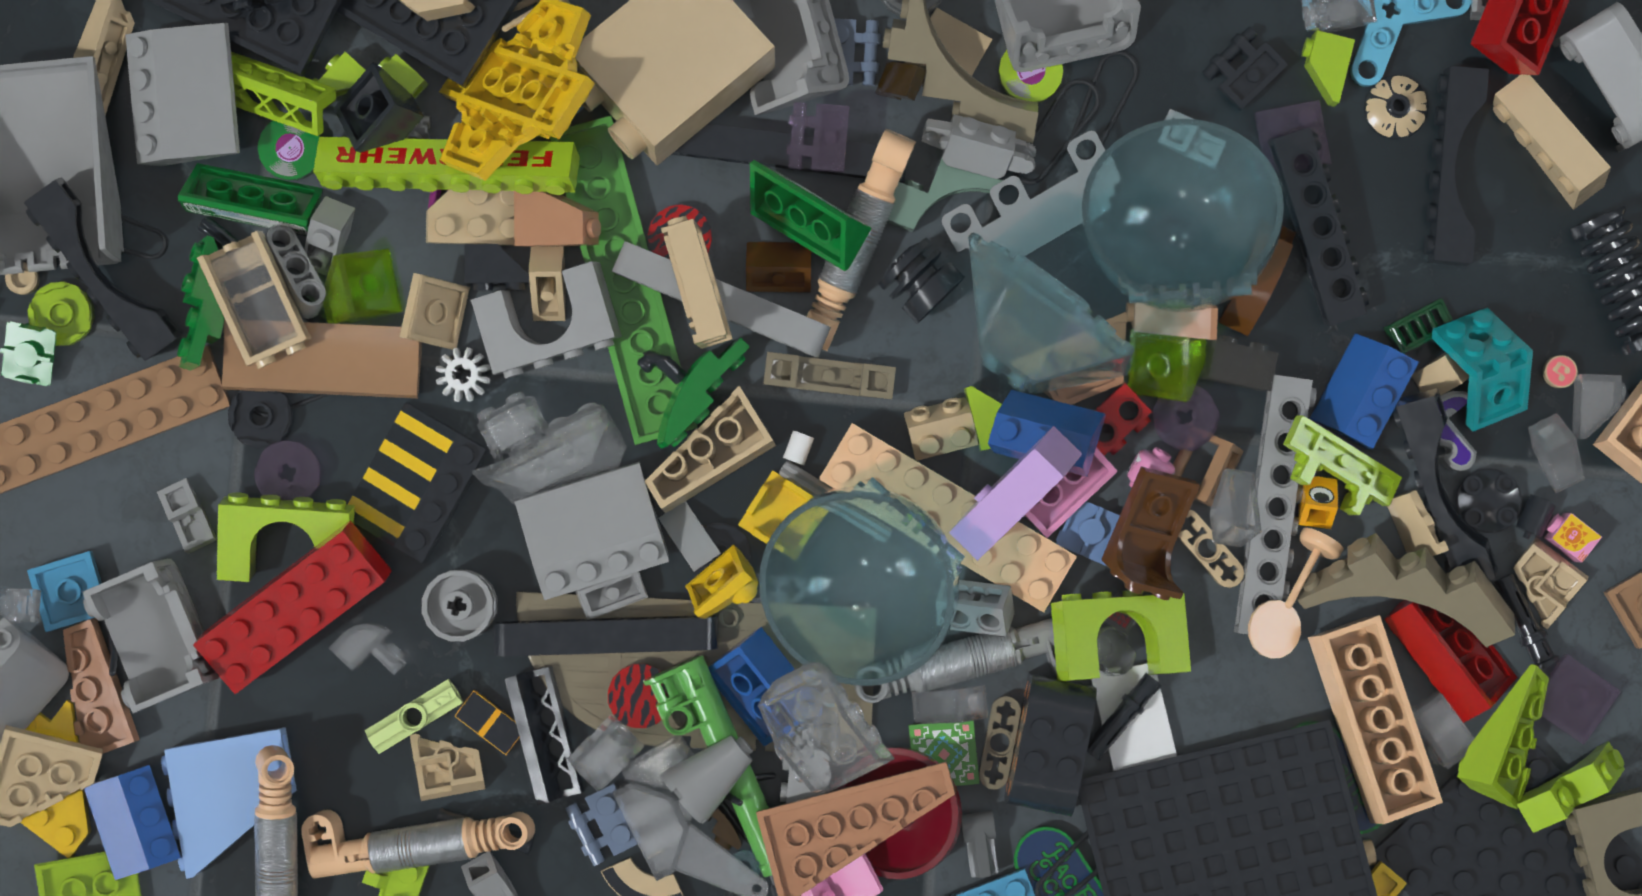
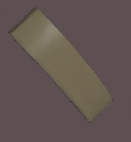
[763,352,896,400]

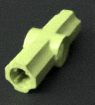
[364,679,463,754]

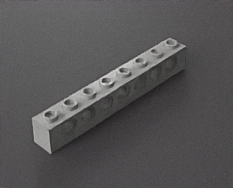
[1234,375,1316,634]

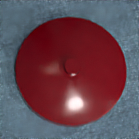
[837,747,962,879]

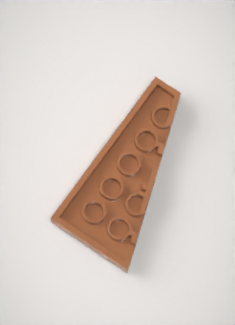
[756,761,955,896]

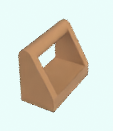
[1173,426,1244,509]

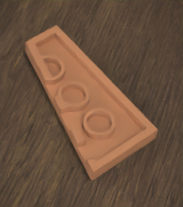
[63,618,140,754]

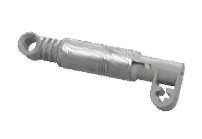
[854,618,1057,703]

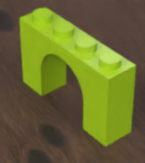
[217,492,355,582]
[1051,591,1191,681]

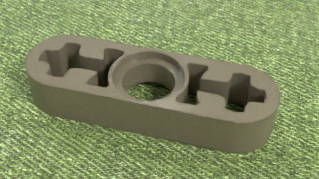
[979,695,1021,790]

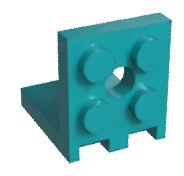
[1432,307,1533,431]

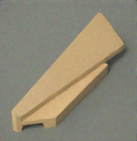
[73,0,135,115]

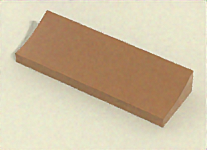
[222,319,422,399]

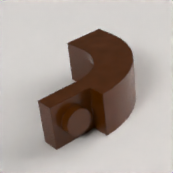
[1219,219,1295,336]

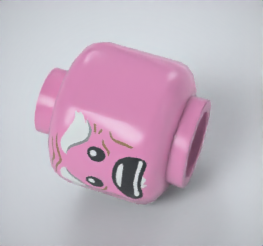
[1127,447,1176,488]

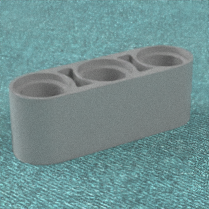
[266,224,326,319]

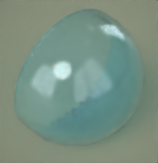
[1082,119,1284,312]
[759,477,965,686]

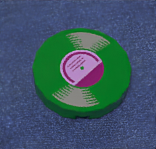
[258,121,321,181]

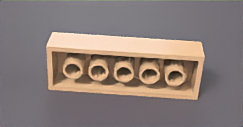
[1308,615,1443,824]

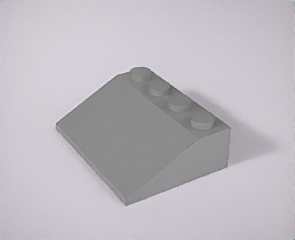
[125,23,240,166]
[515,462,669,600]

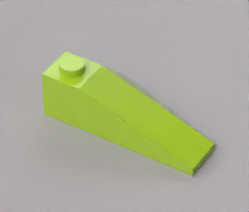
[1457,664,1549,809]

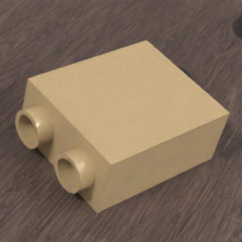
[575,0,775,166]

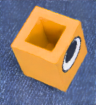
[1298,476,1338,529]

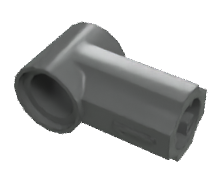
[961,810,999,878]

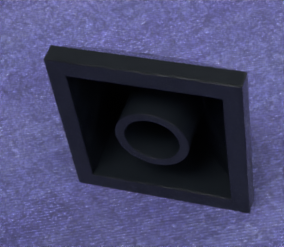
[333,62,424,153]

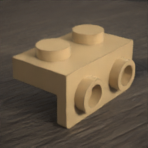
[904,397,979,461]

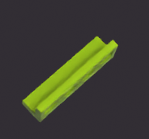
[231,52,336,136]

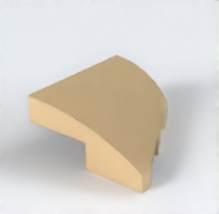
[1387,490,1449,556]
[1513,537,1589,629]
[410,734,485,801]

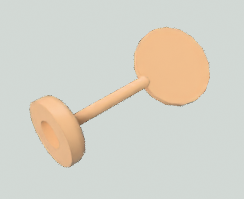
[1248,528,1344,659]

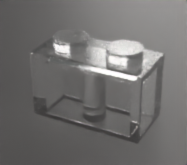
[1411,691,1475,769]

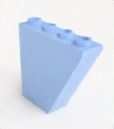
[161,727,297,879]

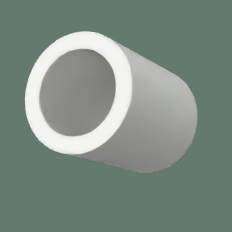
[783,430,814,465]

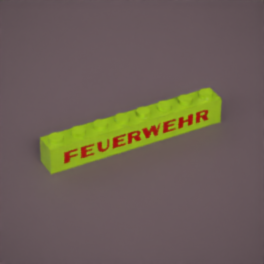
[313,137,580,195]

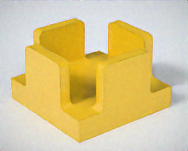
[738,471,827,560]

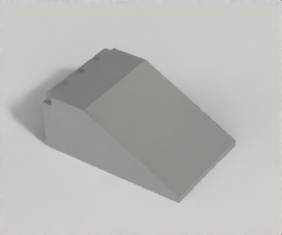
[0,56,124,275]

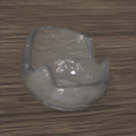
[1097,626,1136,676]

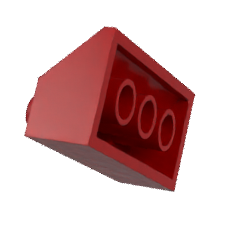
[1384,600,1517,723]

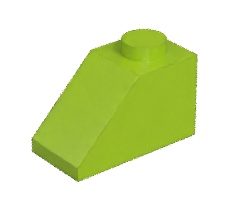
[1302,30,1355,107]
[964,386,1002,451]

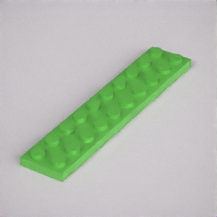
[550,116,698,445]

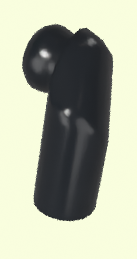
[637,350,687,384]

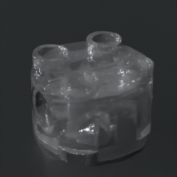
[477,391,552,462]
[567,715,644,792]

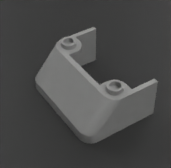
[1552,2,1642,152]

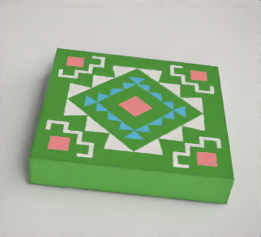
[908,718,980,786]

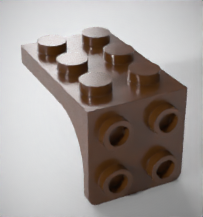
[1101,466,1200,600]

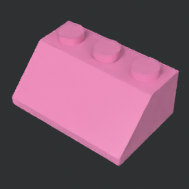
[1024,447,1118,538]

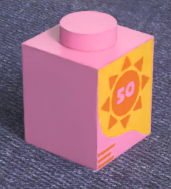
[1544,513,1602,563]

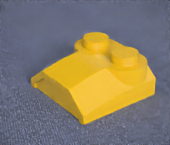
[685,544,758,619]

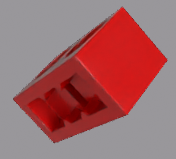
[1094,382,1152,456]

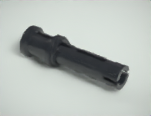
[1494,573,1560,669]

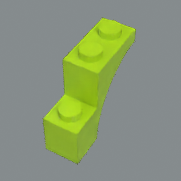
[313,52,429,99]
[1517,741,1625,833]

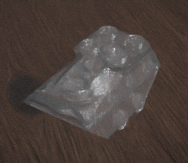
[472,403,627,504]
[758,662,895,793]

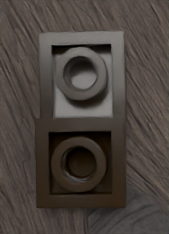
[875,62,926,101]
[707,806,742,850]

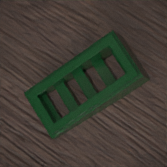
[1383,298,1453,354]

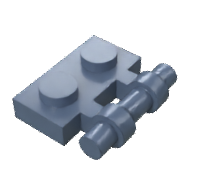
[834,18,881,86]
[565,782,643,866]

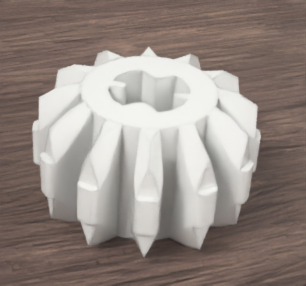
[436,347,491,402]

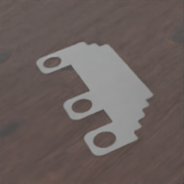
[942,131,1119,262]

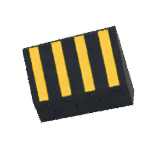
[348,402,490,563]

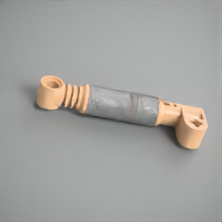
[807,129,916,351]
[254,745,298,896]
[302,810,535,879]

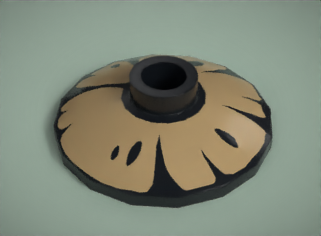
[1364,75,1429,140]

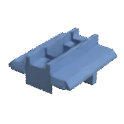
[1056,501,1120,566]

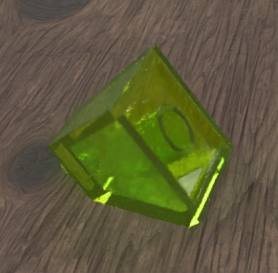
[323,249,403,324]
[1128,329,1206,402]

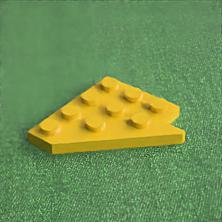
[20,700,91,858]

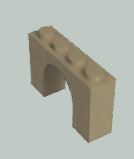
[1565,786,1642,896]

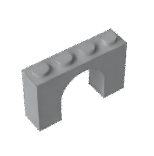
[471,261,622,379]

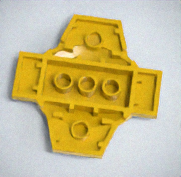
[439,0,595,181]

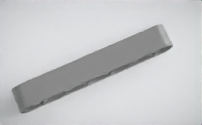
[612,241,831,358]

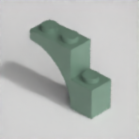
[886,159,1003,232]

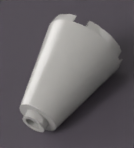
[660,735,753,824]

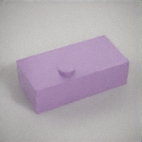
[949,426,1082,561]

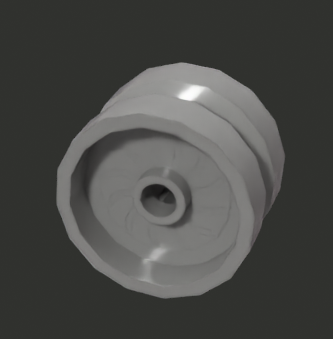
[422,570,498,642]

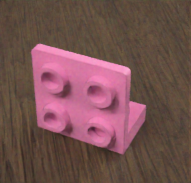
[801,854,883,896]

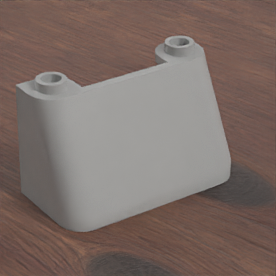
[733,0,849,115]
[994,0,1141,72]
[82,558,219,713]
[0,617,69,742]

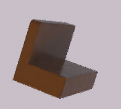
[746,242,811,292]

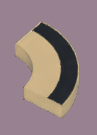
[601,857,684,896]

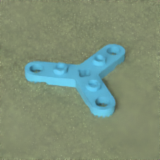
[1350,0,1471,87]

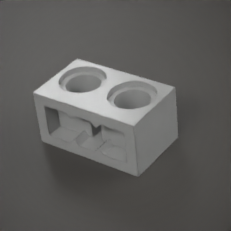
[939,579,1015,637]

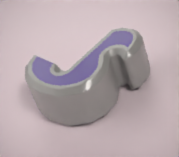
[1439,391,1477,471]

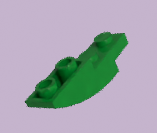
[177,235,225,371]
[657,338,750,449]

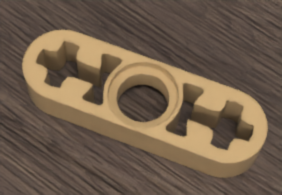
[1178,510,1244,588]

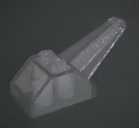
[612,777,768,896]

